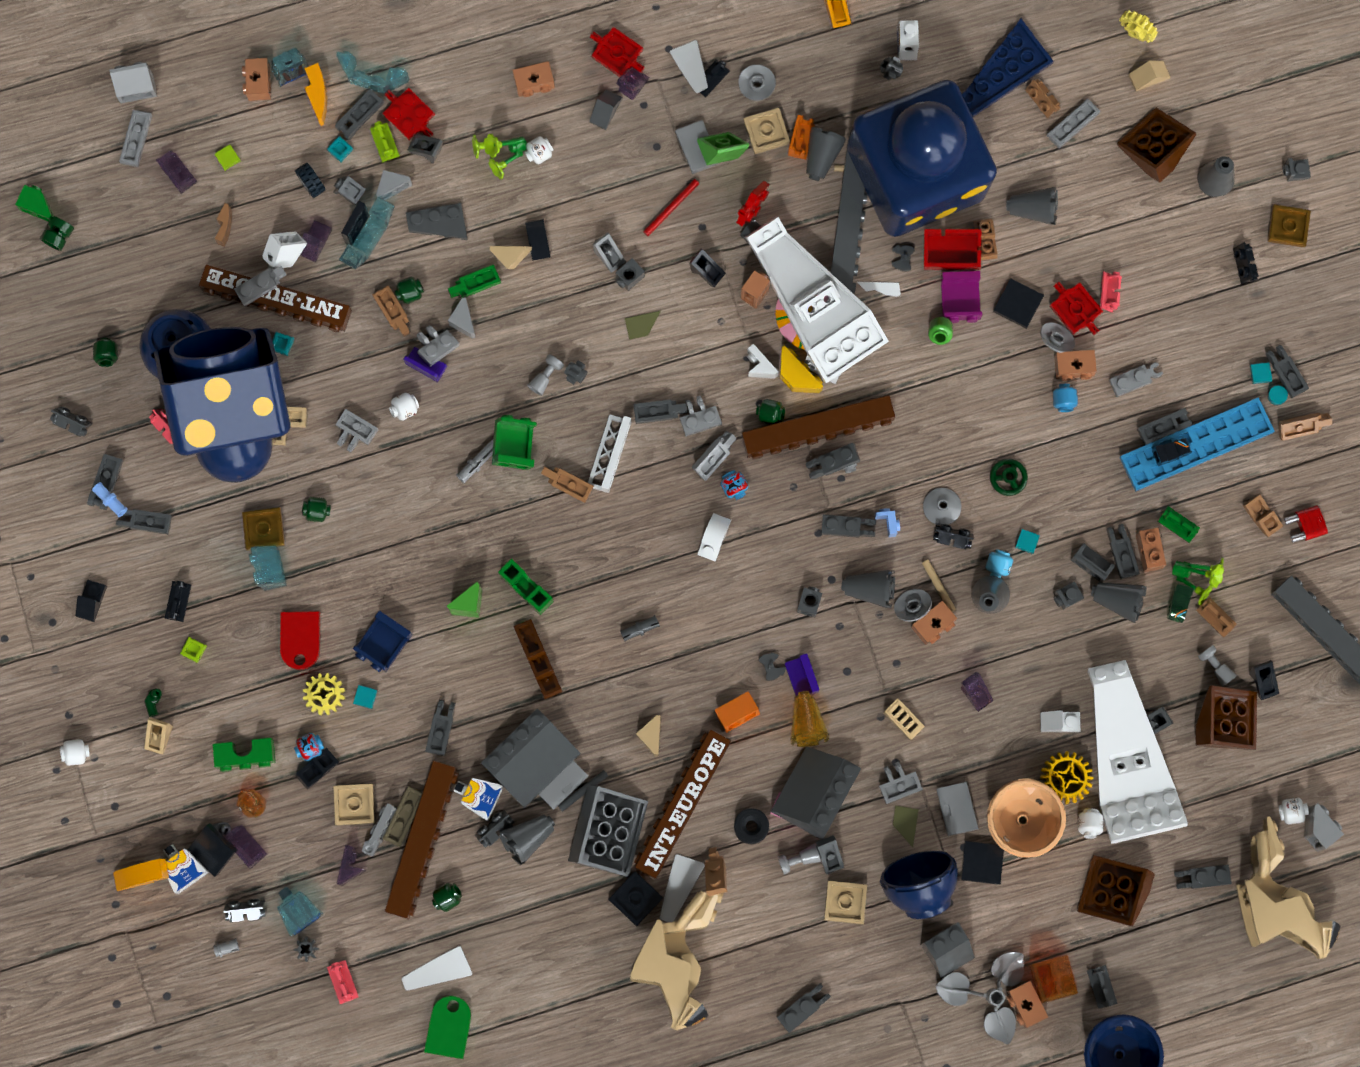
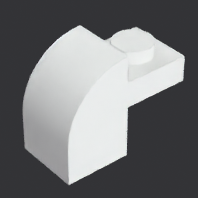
[698,513,731,561]

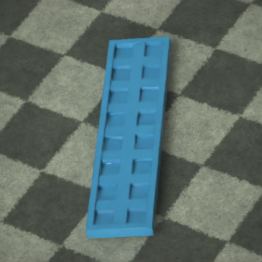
[1119,397,1275,492]

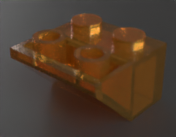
[1029,955,1078,1003]

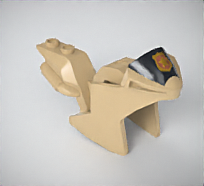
[1236,816,1341,959]
[630,891,724,1030]

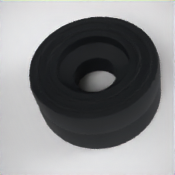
[734,808,769,844]

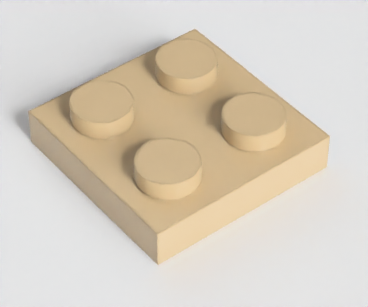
[743,108,790,155]
[334,784,375,826]
[824,881,867,925]

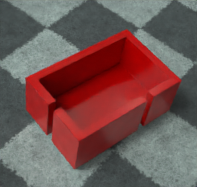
[924,229,982,270]

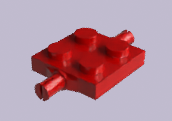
[590,27,645,78]
[382,88,435,140]
[736,181,770,226]
[1050,281,1103,336]

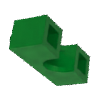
[498,558,554,615]
[213,738,276,772]

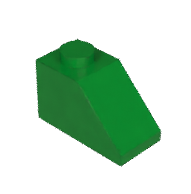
[15,185,53,222]

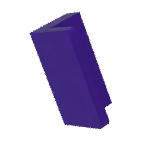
[403,347,447,383]
[785,653,820,699]

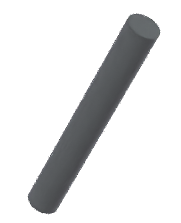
[558,770,608,812]

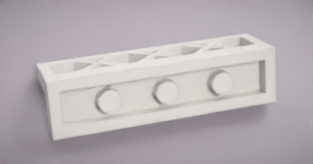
[588,415,631,493]

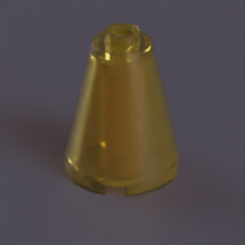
[790,691,829,747]

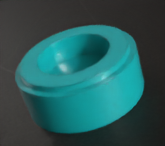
[1268,385,1288,405]

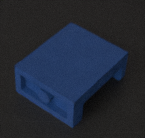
[353,610,413,673]

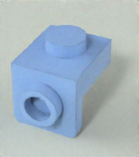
[875,508,900,537]

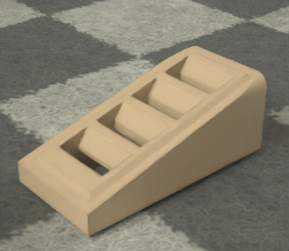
[883,698,925,740]

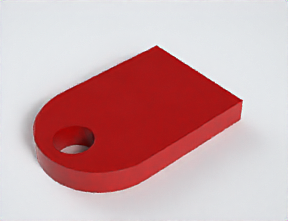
[280,611,320,670]

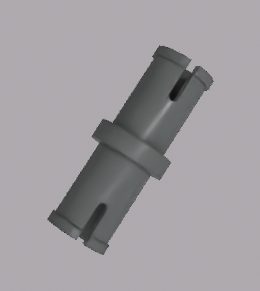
[620,615,660,642]

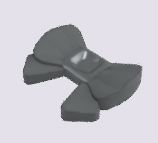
[892,245,915,272]
[758,653,786,681]

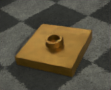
[1268,204,1311,248]
[242,507,285,550]

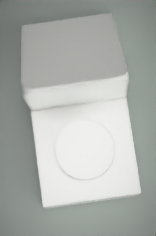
[747,344,778,379]
[1040,710,1080,732]

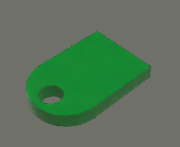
[424,996,472,1059]

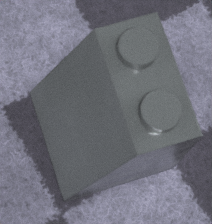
[920,922,975,979]

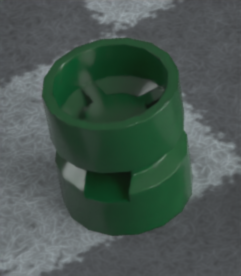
[39,216,74,251]

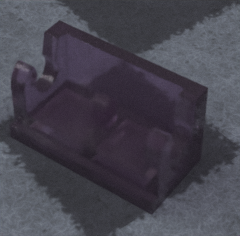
[156,151,197,194]
[225,825,267,869]

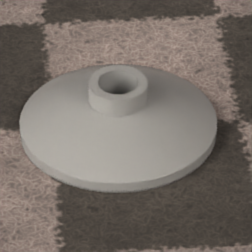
[738,65,776,101]
[1040,322,1075,353]
[923,488,961,526]
[894,589,932,622]

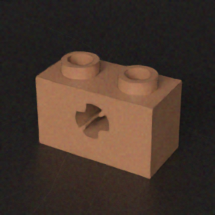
[242,58,271,101]
[513,61,555,97]
[741,270,770,309]
[1054,350,1097,381]
[1136,528,1166,572]
[911,601,957,645]
[1006,981,1048,1028]

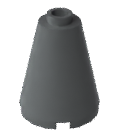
[806,127,846,181]
[1197,156,1235,197]
[1006,187,1058,225]
[841,570,895,609]
[971,576,1010,614]
[1091,582,1147,623]
[499,815,555,865]

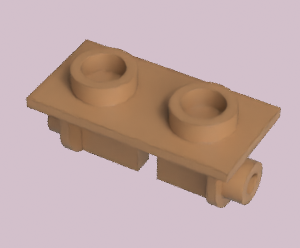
[1025,79,1061,118]
[1196,597,1237,638]

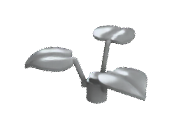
[936,952,1024,1044]

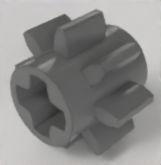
[880,56,903,80]
[564,360,588,385]
[294,937,320,962]

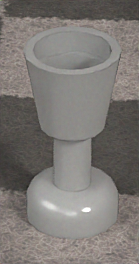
[527,354,564,396]
[1198,645,1237,687]
[777,843,821,875]

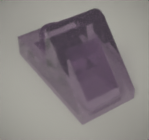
[616,68,650,100]
[300,220,332,262]
[961,671,994,712]
[337,845,366,886]

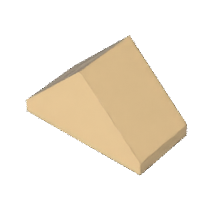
[1129,61,1170,91]
[490,246,532,269]
[636,715,661,756]
[144,717,173,755]

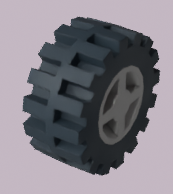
[294,162,326,198]

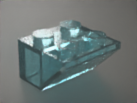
[249,546,287,591]

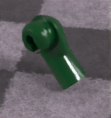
[144,688,162,717]

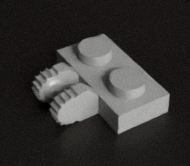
[417,325,459,367]
[680,395,722,437]
[335,409,378,452]
[879,762,923,804]

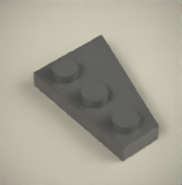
[406,203,468,240]

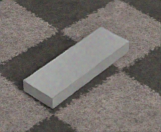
[1046,99,1101,149]
[119,109,152,167]

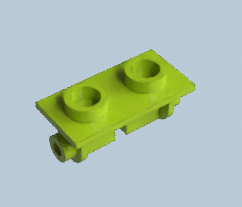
[370,121,400,163]

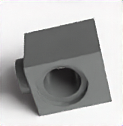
[615,258,645,291]
[797,586,822,618]

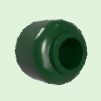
[395,276,424,304]
[93,338,118,367]
[756,399,785,425]
[302,497,331,522]
[432,882,462,912]

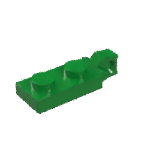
[448,265,501,298]

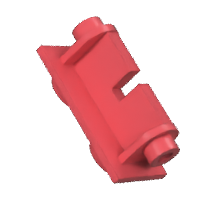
[1100,271,1122,313]
[149,408,173,444]
[327,960,359,1004]

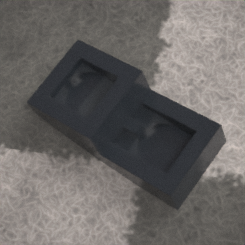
[525,219,551,261]
[295,748,339,790]

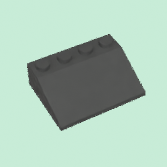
[481,708,581,808]
[771,746,861,840]
[568,785,648,877]

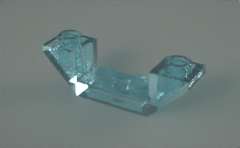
[336,51,409,94]
[339,197,395,270]

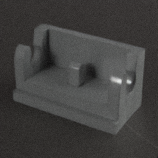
[1071,543,1115,582]

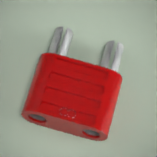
[1284,505,1328,542]

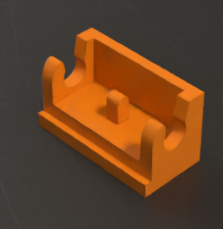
[788,114,815,160]
[715,691,760,733]

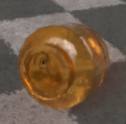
[237,789,266,818]

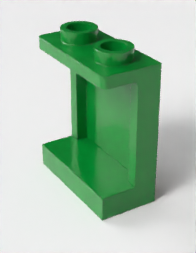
[492,415,537,470]

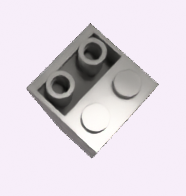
[109,62,157,103]
[1304,803,1344,852]

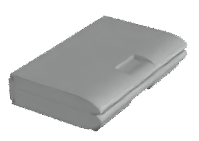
[675,120,719,174]
[539,761,588,810]
[936,782,979,836]

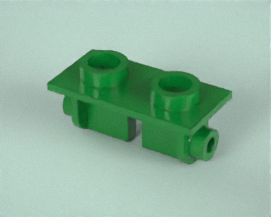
[1157,506,1200,543]

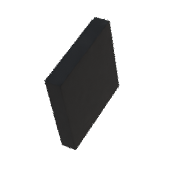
[341,201,369,247]
[993,278,1044,329]
[188,823,237,877]
[961,841,1004,885]
[608,871,663,927]

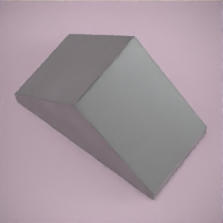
[376,170,412,203]
[593,232,626,273]
[448,297,476,339]

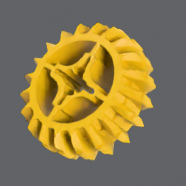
[1040,751,1094,804]

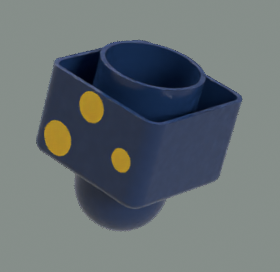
[847,80,997,237]
[154,327,291,483]

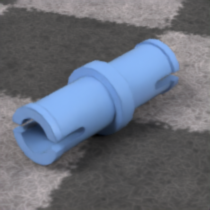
[92,482,127,517]

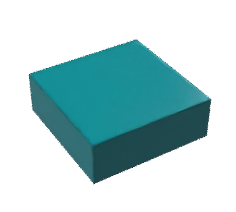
[327,136,353,163]
[272,332,294,356]
[1250,362,1273,384]
[1015,529,1040,554]
[353,685,378,709]

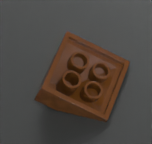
[1117,107,1196,183]
[1195,686,1257,750]
[1077,855,1155,927]

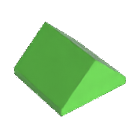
[697,132,749,165]
[447,582,482,618]

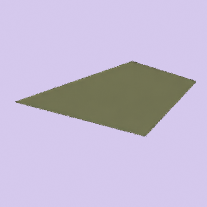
[625,311,661,340]
[893,806,919,848]

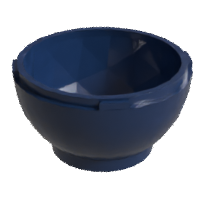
[139,309,211,379]
[880,851,958,919]
[1083,1014,1164,1067]

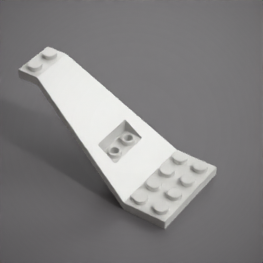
[745,217,889,383]
[1088,660,1188,844]

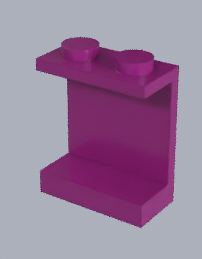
[941,271,982,323]

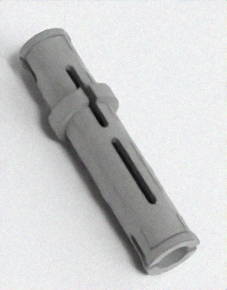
[456,438,494,484]

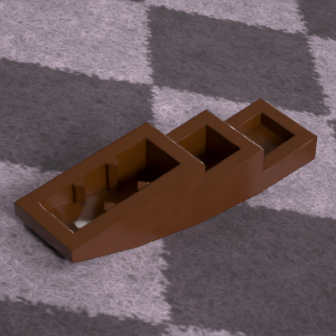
[513,619,562,699]

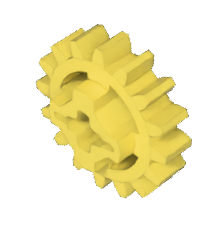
[1119,10,1158,43]
[303,673,345,716]

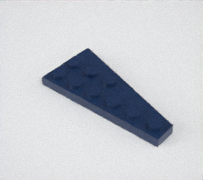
[962,19,1054,117]

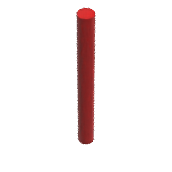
[643,179,699,236]

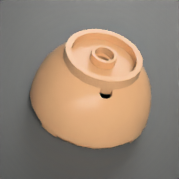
[987,779,1066,858]

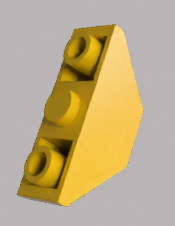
[780,345,823,393]

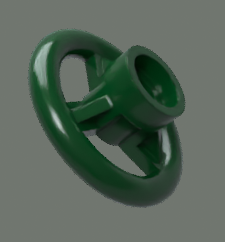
[990,459,1028,496]

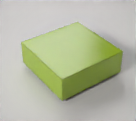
[214,144,240,171]
[180,637,207,663]

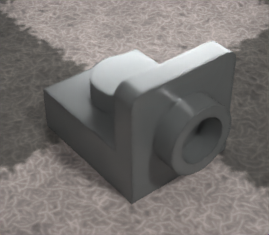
[1283,158,1311,182]
[333,176,366,205]
[1053,582,1084,610]

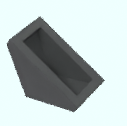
[590,90,623,130]

